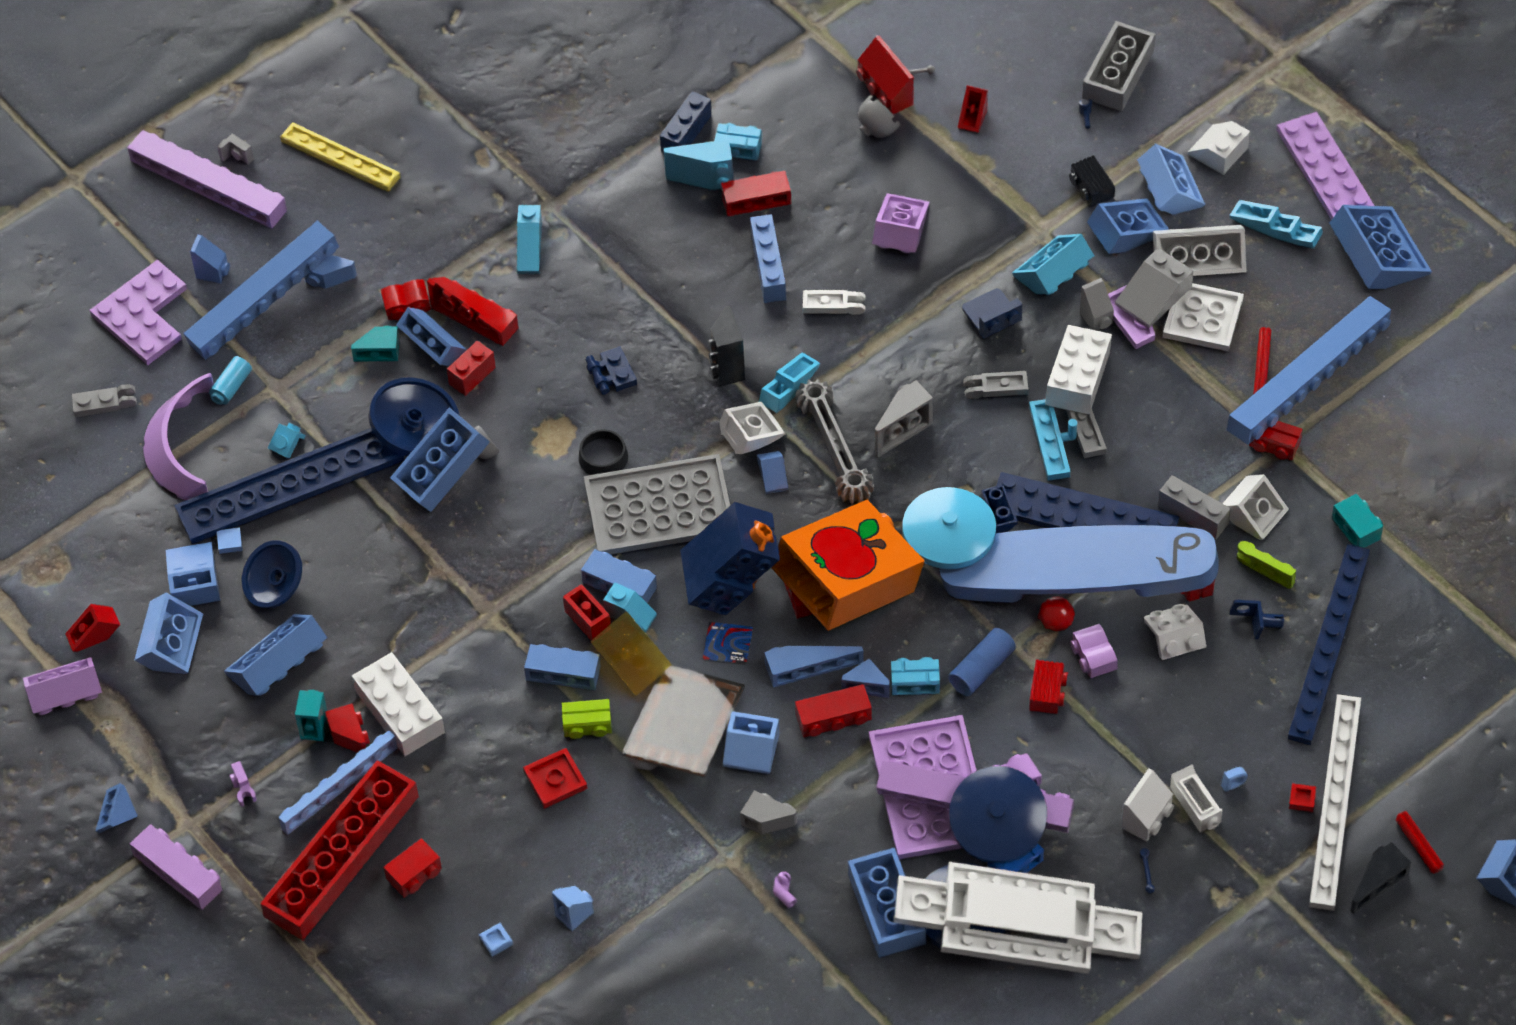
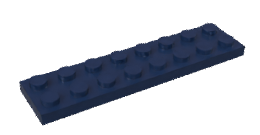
[996,472,1179,528]

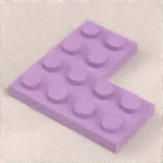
[90,260,187,365]

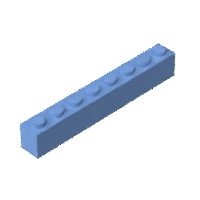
[183,220,339,360]

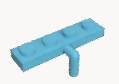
[1029,399,1077,481]

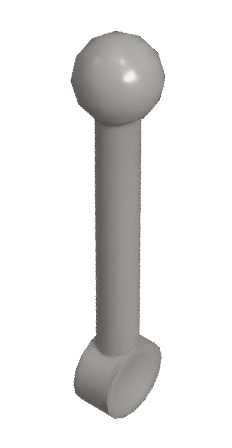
[909,65,935,74]

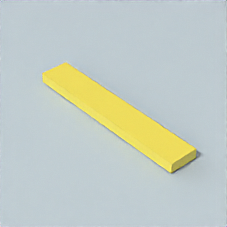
[280,122,400,192]

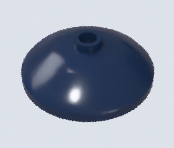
[242,540,302,609]

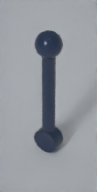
[1140,848,1155,894]

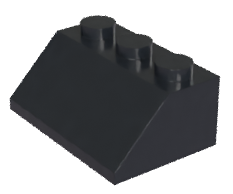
[708,305,745,387]

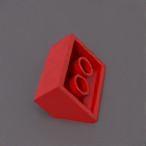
[856,35,914,115]

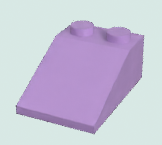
[872,193,929,253]

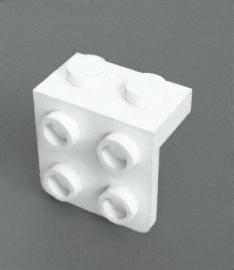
[1144,604,1207,660]

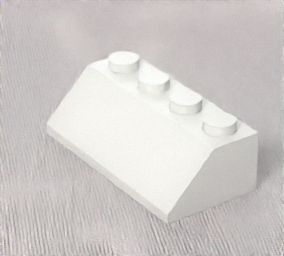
[1153,225,1247,276]

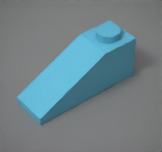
[517,205,542,274]

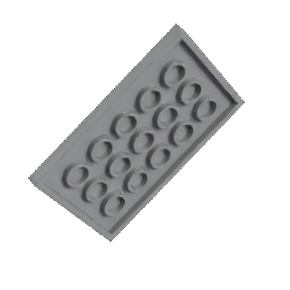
[584,454,730,554]

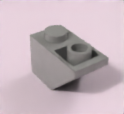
[740,790,797,835]

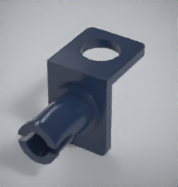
[1229,600,1284,639]

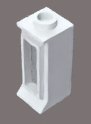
[1170,765,1222,832]

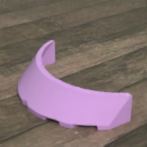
[143,373,214,500]

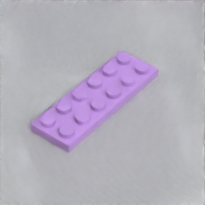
[1277,112,1375,220]

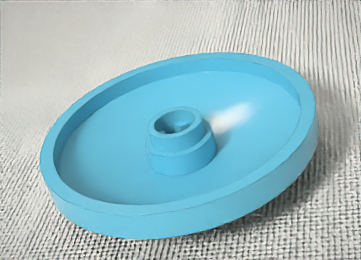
[902,487,996,569]

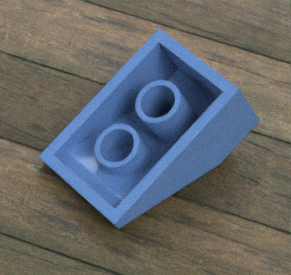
[1087,199,1169,254]

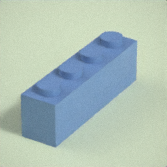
[750,214,786,303]

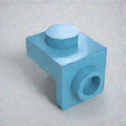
[268,423,306,458]

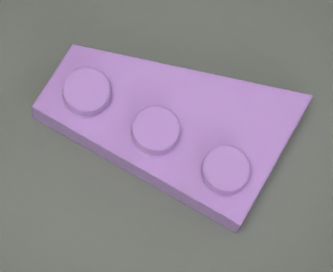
[1108,285,1155,349]

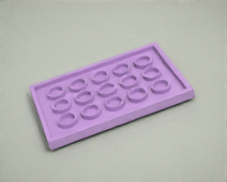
[869,715,977,859]

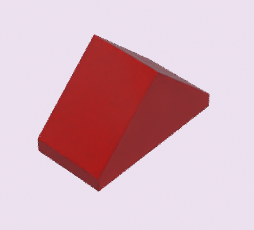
[957,85,988,132]

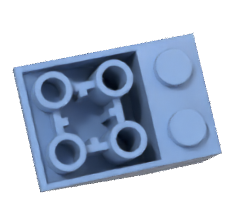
[166,542,220,606]

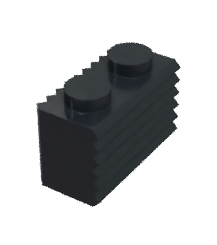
[1069,155,1115,207]

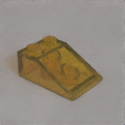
[590,611,672,696]

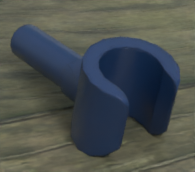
[1079,99,1092,129]

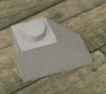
[1080,278,1114,331]

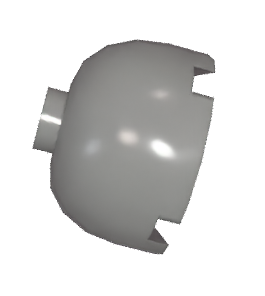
[858,95,901,138]

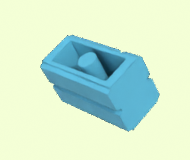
[714,123,762,160]
[891,657,940,695]

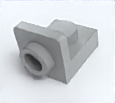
[218,134,254,164]

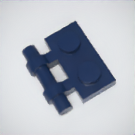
[585,346,637,395]

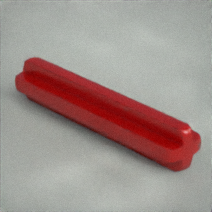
[1396,811,1444,874]

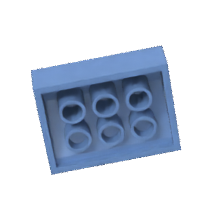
[1329,205,1432,289]

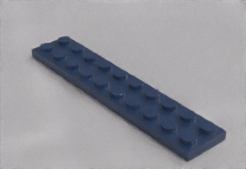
[174,428,404,544]

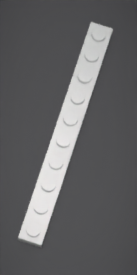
[1309,694,1361,911]

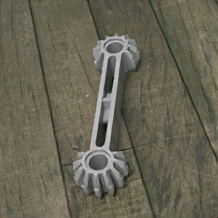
[796,378,874,505]

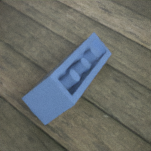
[764,646,863,687]

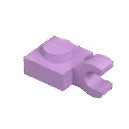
[229,761,257,807]

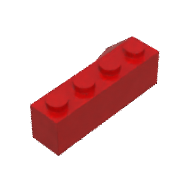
[427,277,519,346]

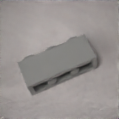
[1158,475,1231,539]

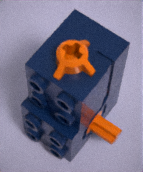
[680,502,780,615]

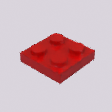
[523,748,588,809]

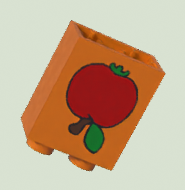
[772,500,925,631]

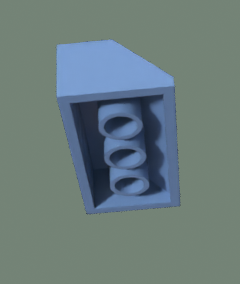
[224,614,327,696]

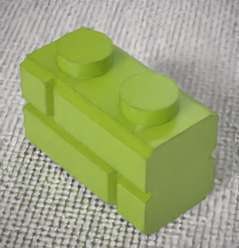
[562,699,612,739]

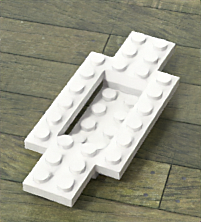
[894,862,1142,974]

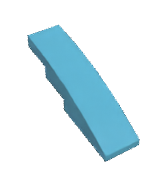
[1230,200,1323,249]

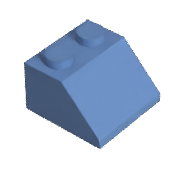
[1477,840,1516,906]

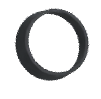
[578,429,628,475]

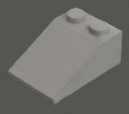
[1115,248,1193,328]
[875,380,933,457]

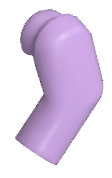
[773,872,797,908]

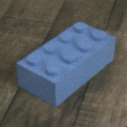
[390,408,490,512]
[848,848,926,958]

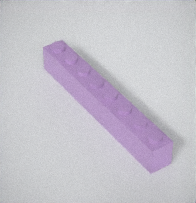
[127,130,287,229]
[876,759,1074,833]

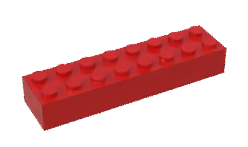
[260,760,419,940]

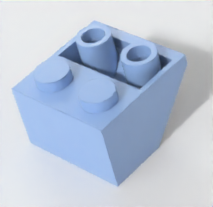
[723,711,779,774]

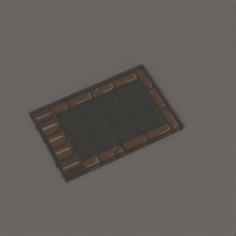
[622,664,745,777]

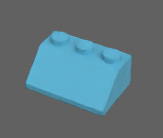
[1012,234,1094,295]

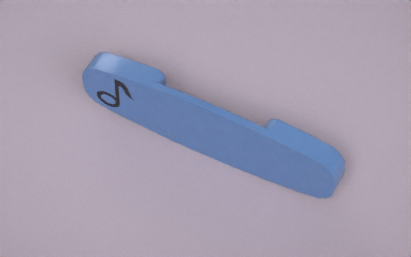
[940,525,1219,602]

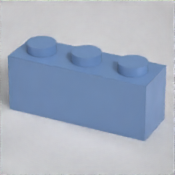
[396,307,466,366]
[581,549,657,603]
[524,644,601,690]

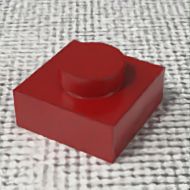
[1289,783,1316,812]

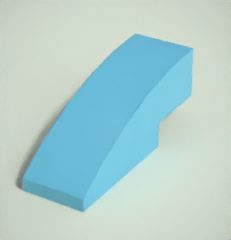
[759,352,820,413]

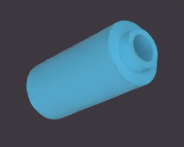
[209,356,252,405]

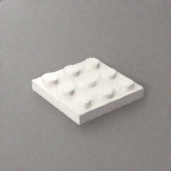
[1163,283,1244,352]

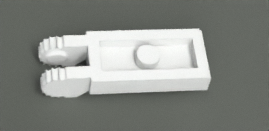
[803,290,865,315]

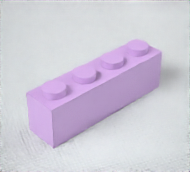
[130,824,222,910]

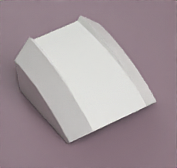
[719,401,785,454]

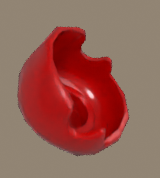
[1038,596,1075,632]

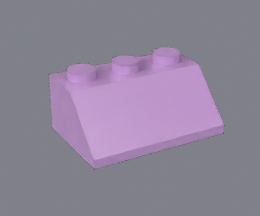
[23,657,102,715]

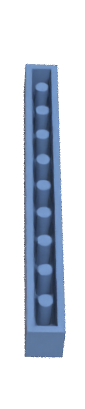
[1227,296,1391,445]

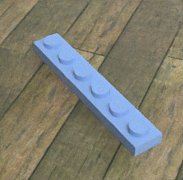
[279,730,398,835]

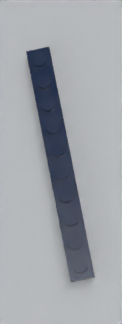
[1288,544,1370,745]

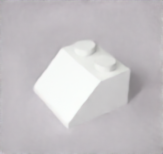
[1188,121,1250,175]
[1223,474,1289,540]
[1122,769,1174,842]

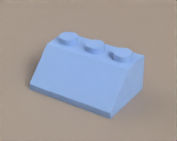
[1137,143,1205,215]
[134,592,203,674]

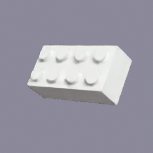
[1045,325,1112,414]
[352,652,445,756]

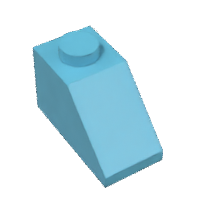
[603,582,657,633]

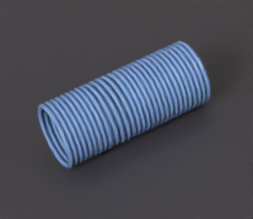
[949,628,1016,696]

